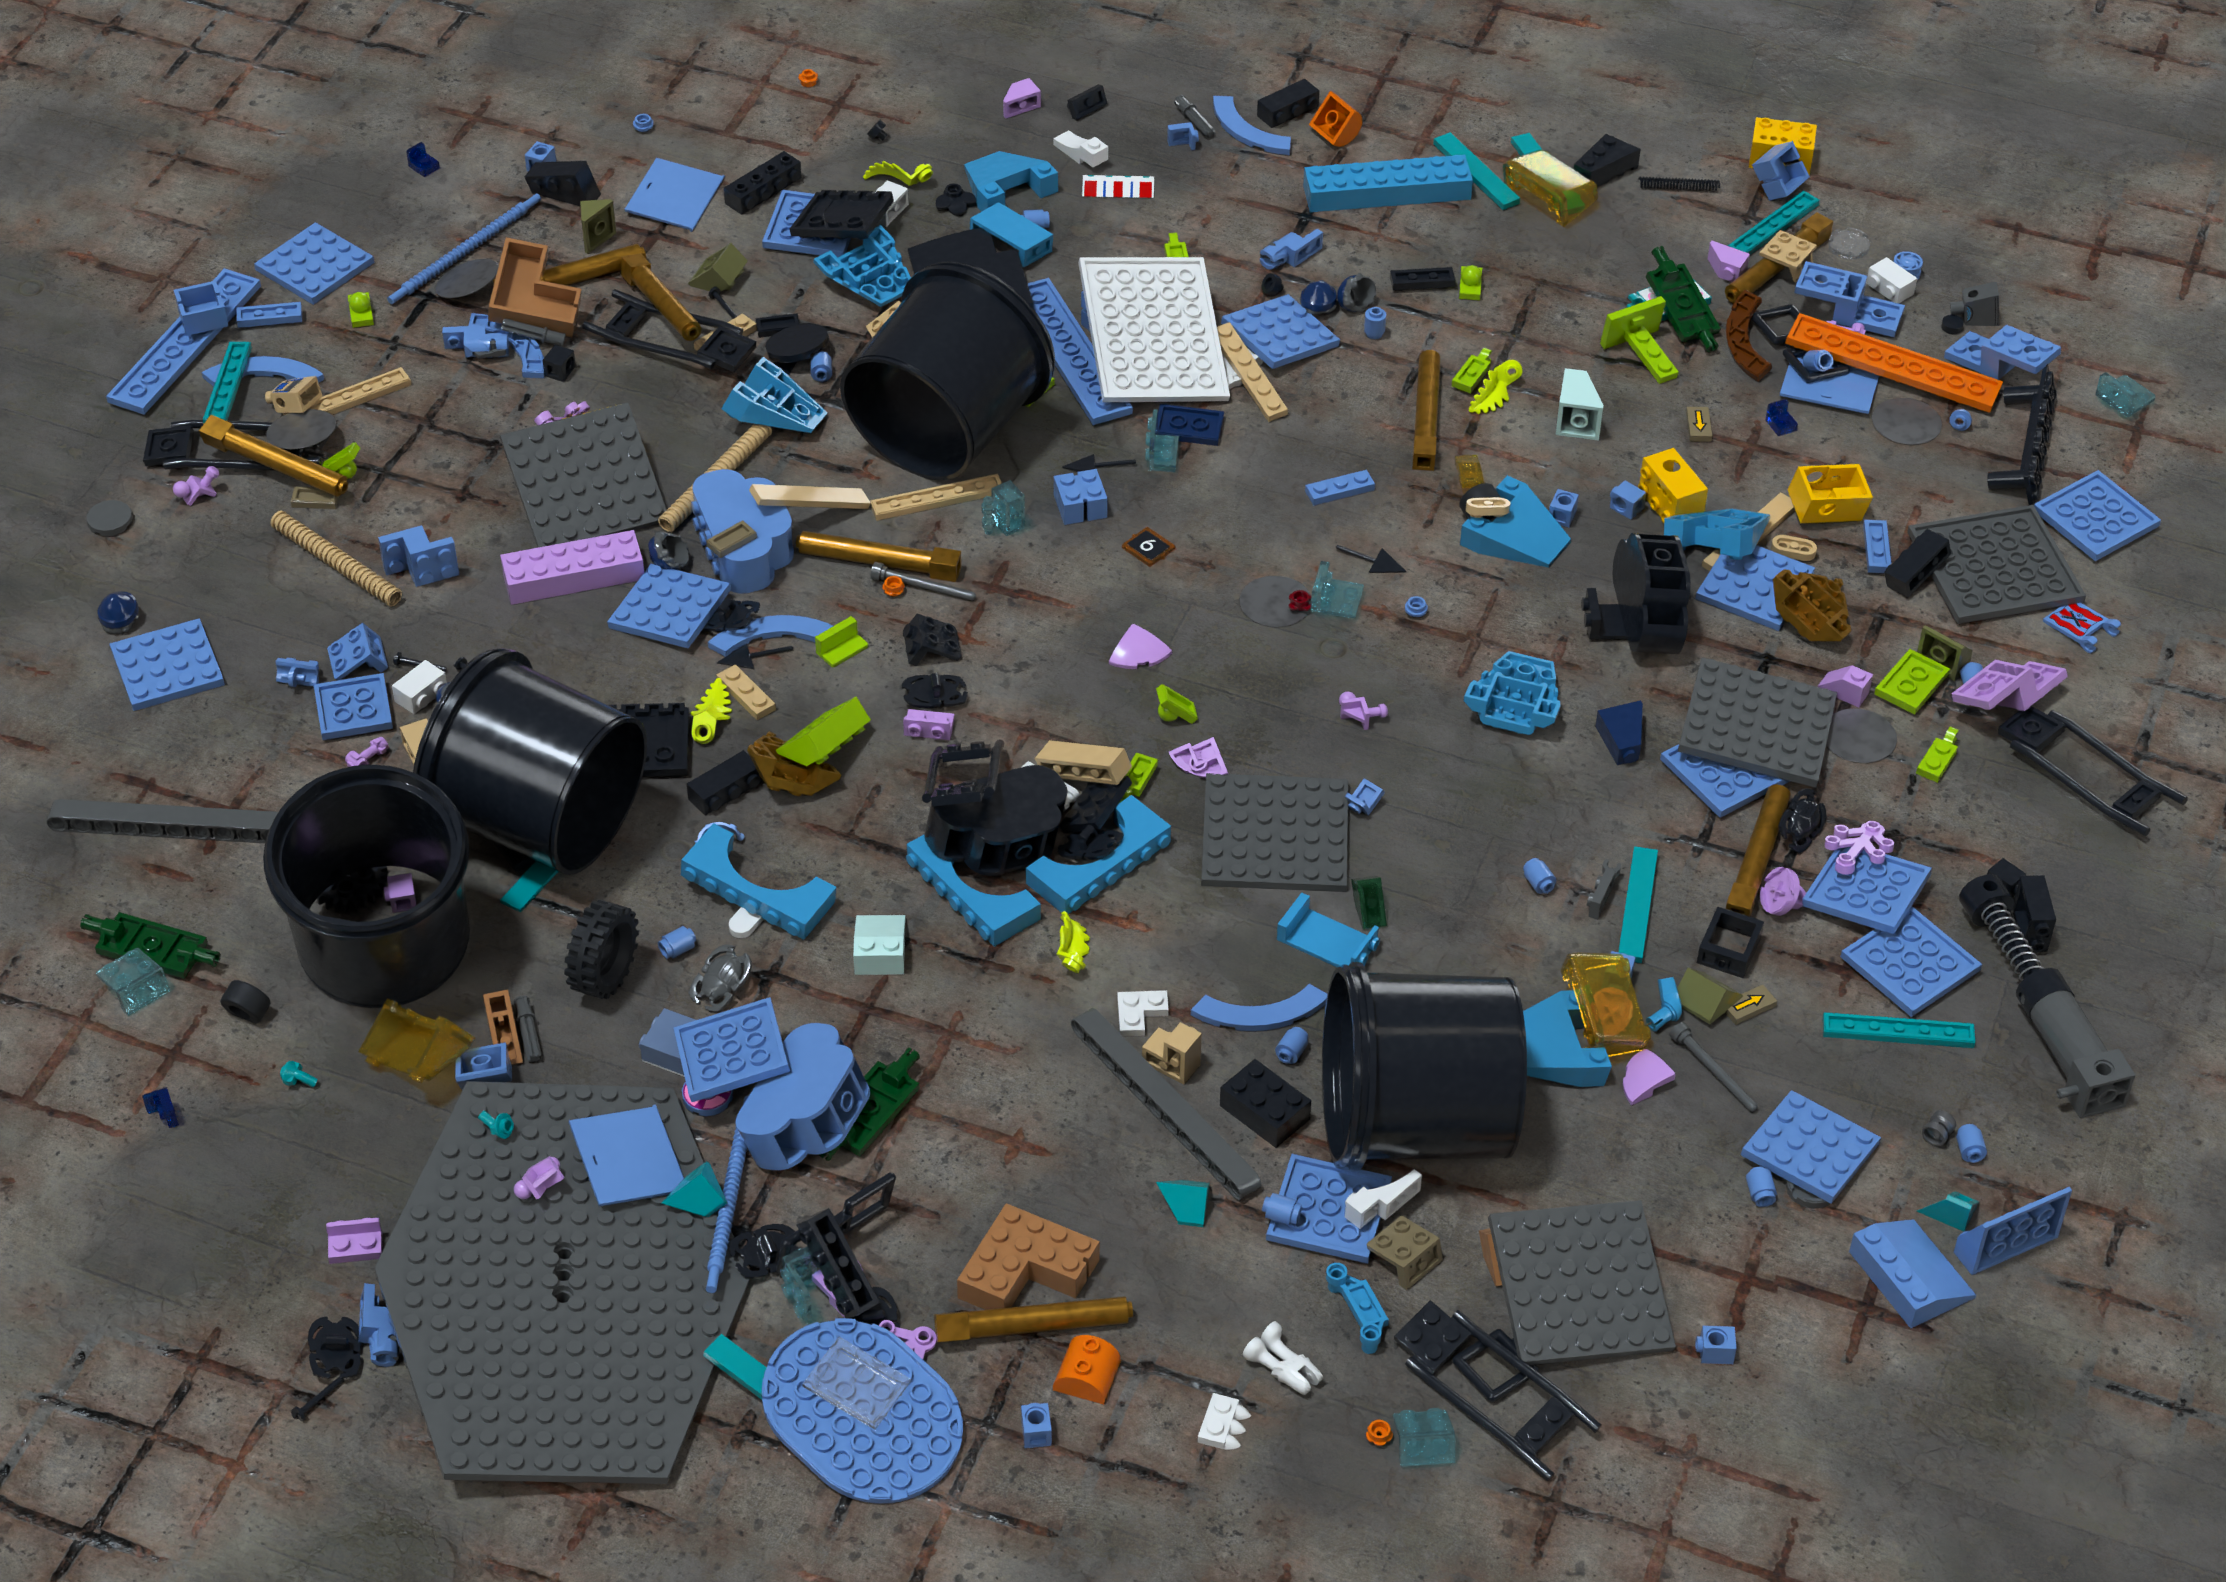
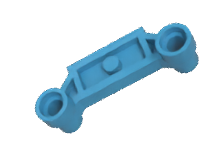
[1326,1262,1389,1354]

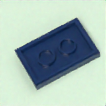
[1153,404,1224,446]

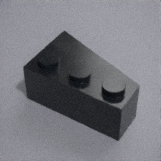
[1572,134,1641,191]
[524,161,601,206]

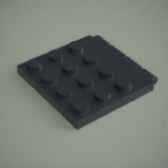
[790,190,894,240]
[609,703,690,777]

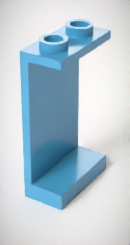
[970,202,1053,267]
[1277,892,1380,967]

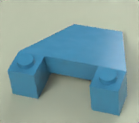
[964,151,1058,212]
[721,357,828,433]
[1460,475,1571,568]
[1664,508,1770,560]
[1523,990,1612,1087]

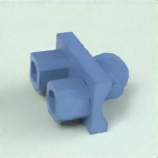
[276,657,319,687]

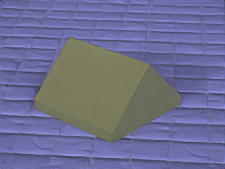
[580,199,616,254]
[1677,968,1743,1024]

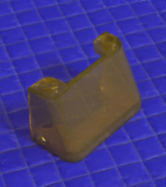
[1503,150,1598,227]
[1561,952,1651,1057]
[358,999,476,1084]

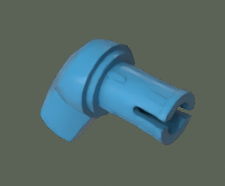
[1646,977,1682,1031]

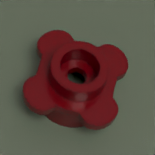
[1289,590,1311,611]

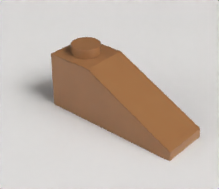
[483,990,523,1065]

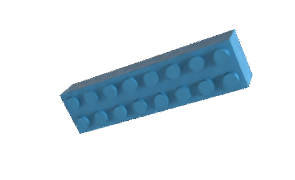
[1303,155,1473,212]

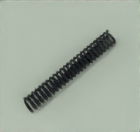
[1638,176,1720,191]

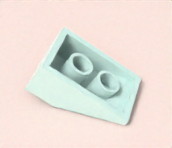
[853,915,905,975]

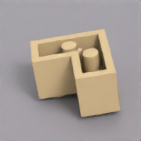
[1142,1022,1202,1084]

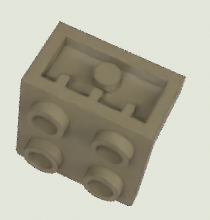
[1367,1216,1443,1290]

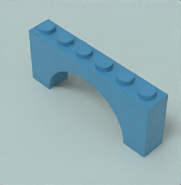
[1026,795,1171,914]
[681,823,837,940]
[906,835,1041,947]

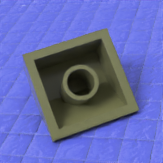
[688,243,748,292]
[1917,625,1973,681]

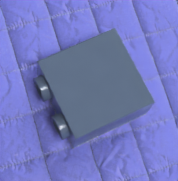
[639,1008,696,1077]

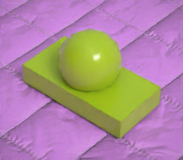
[1459,265,1482,300]
[348,292,374,328]
[321,442,360,479]
[1156,684,1198,724]

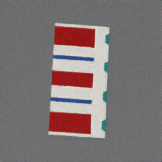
[1082,175,1154,198]

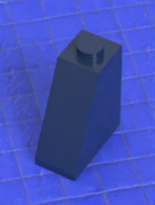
[1595,700,1643,765]

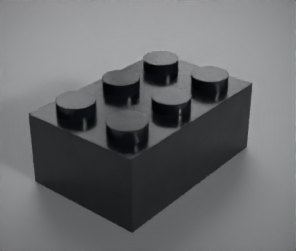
[1220,1059,1312,1148]

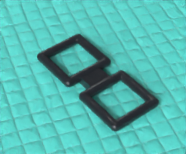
[1751,304,1850,382]
[776,1173,896,1274]
[1452,1329,1539,1402]

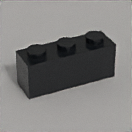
[1257,79,1320,128]
[1884,528,1951,597]
[687,750,762,816]

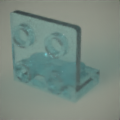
[1145,409,1179,472]
[1311,561,1364,618]
[96,948,171,1016]
[1393,1408,1455,1466]

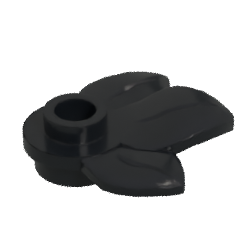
[936,183,976,215]

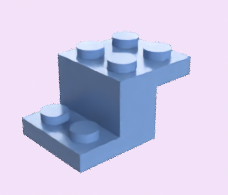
[378,525,459,587]

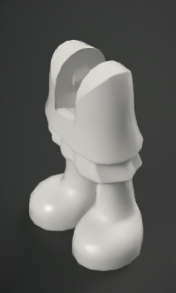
[1243,1321,1323,1395]

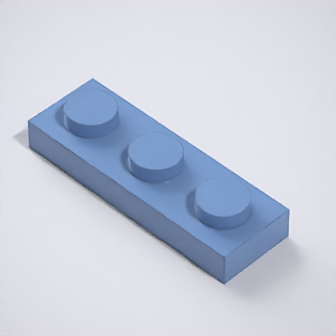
[237,302,302,328]
[1305,470,1375,506]
[1863,520,1891,573]

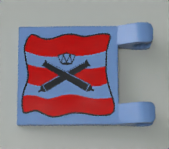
[2043,603,2121,653]

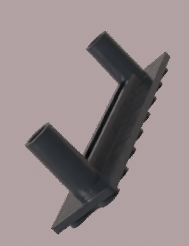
[1987,364,2057,505]

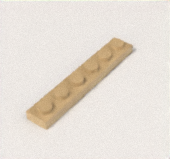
[1217,322,1288,422]

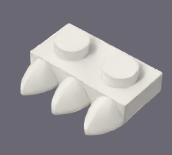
[1198,1393,1251,1450]

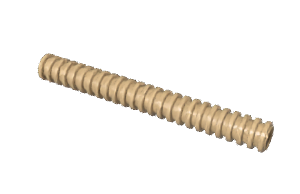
[658,424,772,532]
[270,511,402,607]

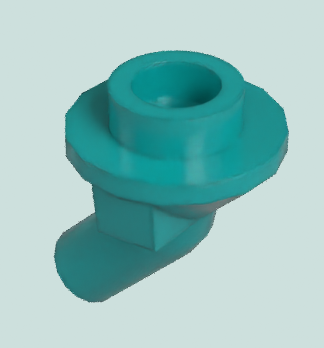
[280,1061,318,1088]
[478,1110,514,1139]

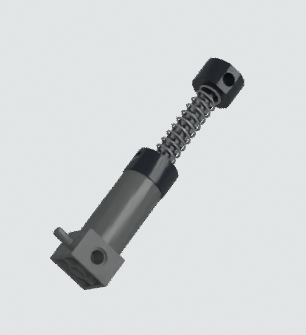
[1959,874,2135,1118]

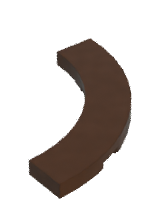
[1726,290,1772,382]

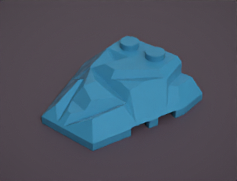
[813,225,911,307]
[1464,651,1560,735]

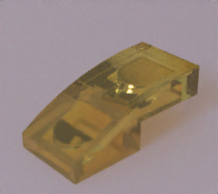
[1455,455,1484,488]

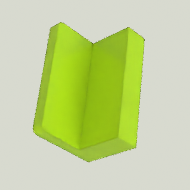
[815,616,868,667]

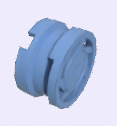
[1893,251,1923,280]

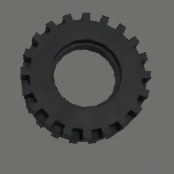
[564,900,639,999]

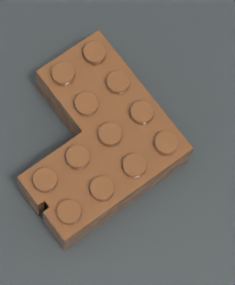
[488,237,581,337]
[957,1203,1100,1310]

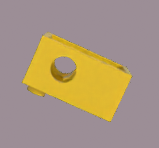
[1749,117,1817,175]
[1638,448,1708,523]
[1788,464,1873,523]

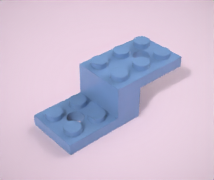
[1794,261,1905,337]
[1944,325,2061,380]

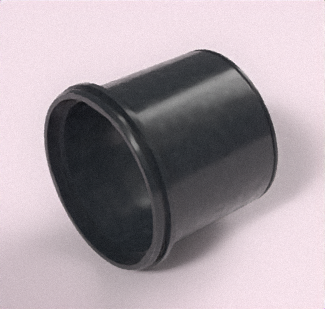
[840,261,1055,480]
[413,648,647,875]
[263,765,470,1008]
[1322,962,1527,1170]

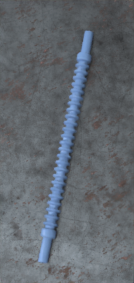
[387,194,541,304]
[706,1096,749,1293]

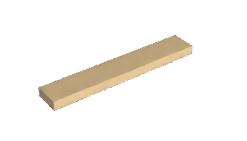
[282,367,411,416]
[870,474,1004,521]
[749,484,871,509]
[1702,492,1795,571]

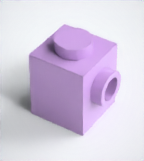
[384,873,416,913]

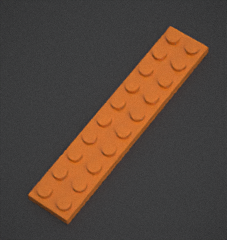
[1785,313,2003,413]

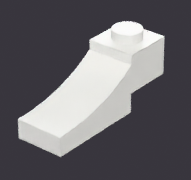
[1053,130,1108,167]
[1345,1169,1422,1229]

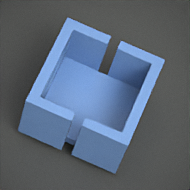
[1752,141,1810,201]
[174,281,228,336]
[1054,469,1107,525]

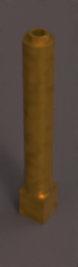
[1725,212,1833,303]
[493,244,646,287]
[621,253,702,341]
[1412,350,1440,471]
[199,415,348,497]
[796,531,961,582]
[1726,784,1791,917]
[934,1297,1133,1342]

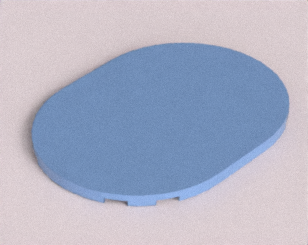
[762,1318,963,1504]

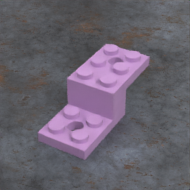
[1952,660,2068,711]

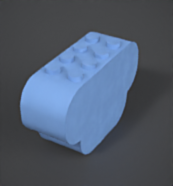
[691,469,794,594]
[736,1023,870,1170]

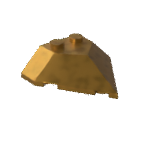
[1773,569,1851,641]
[747,731,841,796]

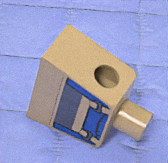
[265,376,322,413]

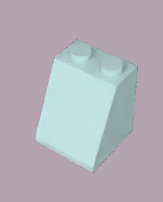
[1556,368,1603,441]

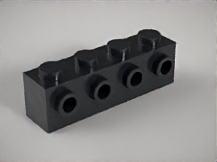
[724,151,802,215]
[796,1208,879,1318]

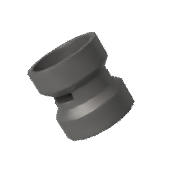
[1922,1110,1957,1146]

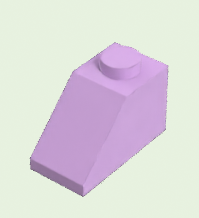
[1003,78,1041,119]
[1708,241,1750,282]
[1818,665,1873,708]

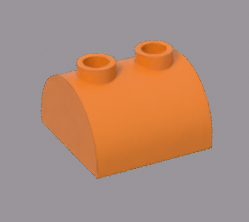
[1309,91,1362,147]
[1053,1335,1121,1404]

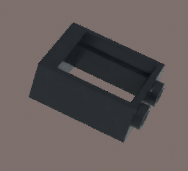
[2012,875,2056,953]
[1697,907,1764,978]

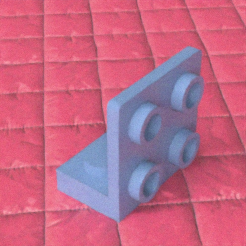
[327,623,388,680]

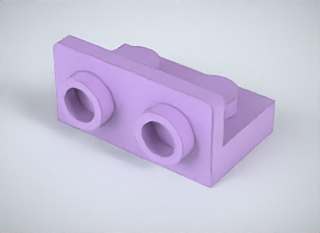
[903,709,955,740]
[326,1218,383,1264]

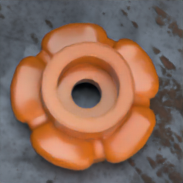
[798,69,818,87]
[882,576,905,597]
[1366,1420,1393,1446]

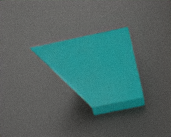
[662,1161,727,1217]
[1156,1180,1210,1227]
[1917,1191,1980,1232]

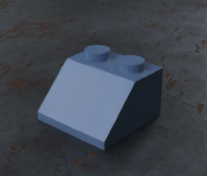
[455,1042,512,1090]

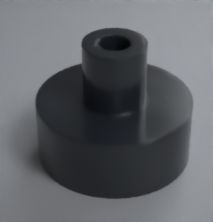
[867,119,888,141]
[1261,273,1284,296]

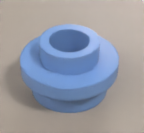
[633,114,653,132]
[1950,409,1972,431]
[1405,596,1428,617]

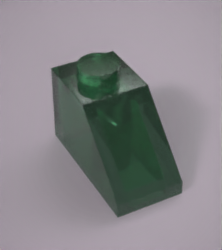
[1351,876,1387,929]

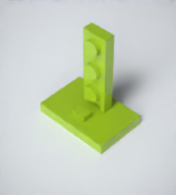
[1600,296,1679,384]

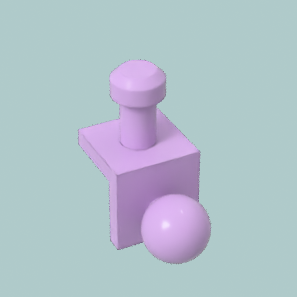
[173,466,219,506]
[1339,691,1388,730]
[514,1156,564,1199]

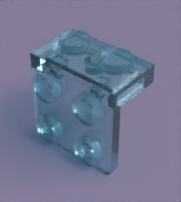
[2095,372,2156,417]
[780,1246,817,1325]

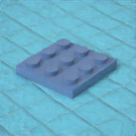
[314,673,393,740]

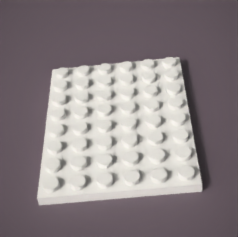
[1078,257,1230,402]

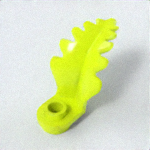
[863,161,933,186]
[1469,360,1522,414]
[690,678,732,744]
[1057,911,1090,973]

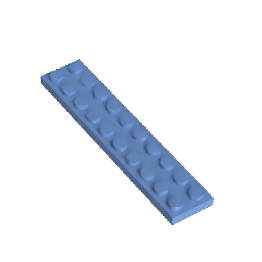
[106,268,261,415]
[1027,278,1133,425]

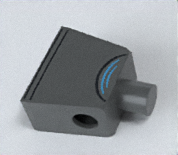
[1950,282,1999,326]

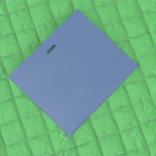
[625,158,725,232]
[1780,353,1879,414]
[569,1104,684,1206]

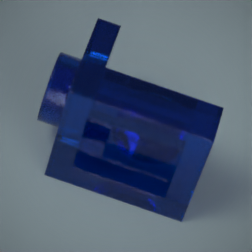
[406,142,440,177]
[1765,399,1798,436]
[142,1087,179,1128]

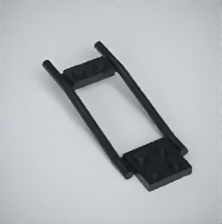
[582,289,756,373]
[143,420,322,470]
[1998,706,2188,836]
[922,739,1004,807]
[1394,1300,1602,1481]

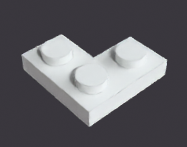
[1117,990,1168,1037]

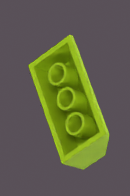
[776,696,871,766]

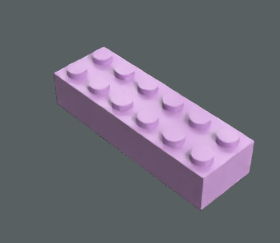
[500,530,644,605]

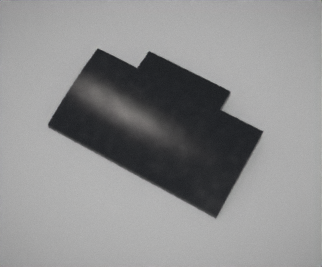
[908,228,1034,309]

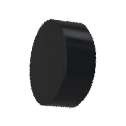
[1941,315,1964,334]

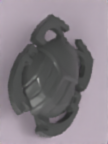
[688,944,752,1013]

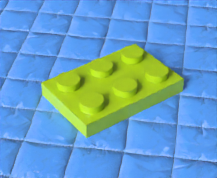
[1874,649,1950,715]

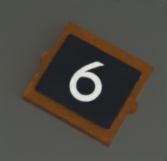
[1122,527,1175,567]

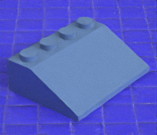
[1954,1187,2072,1275]
[1849,1219,1976,1328]

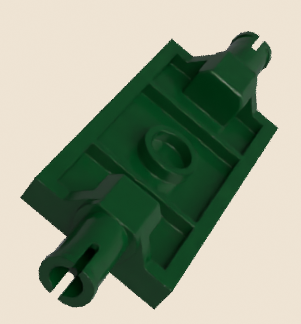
[1646,246,1721,352]
[80,912,221,979]
[818,1047,920,1161]

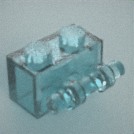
[981,480,1025,536]

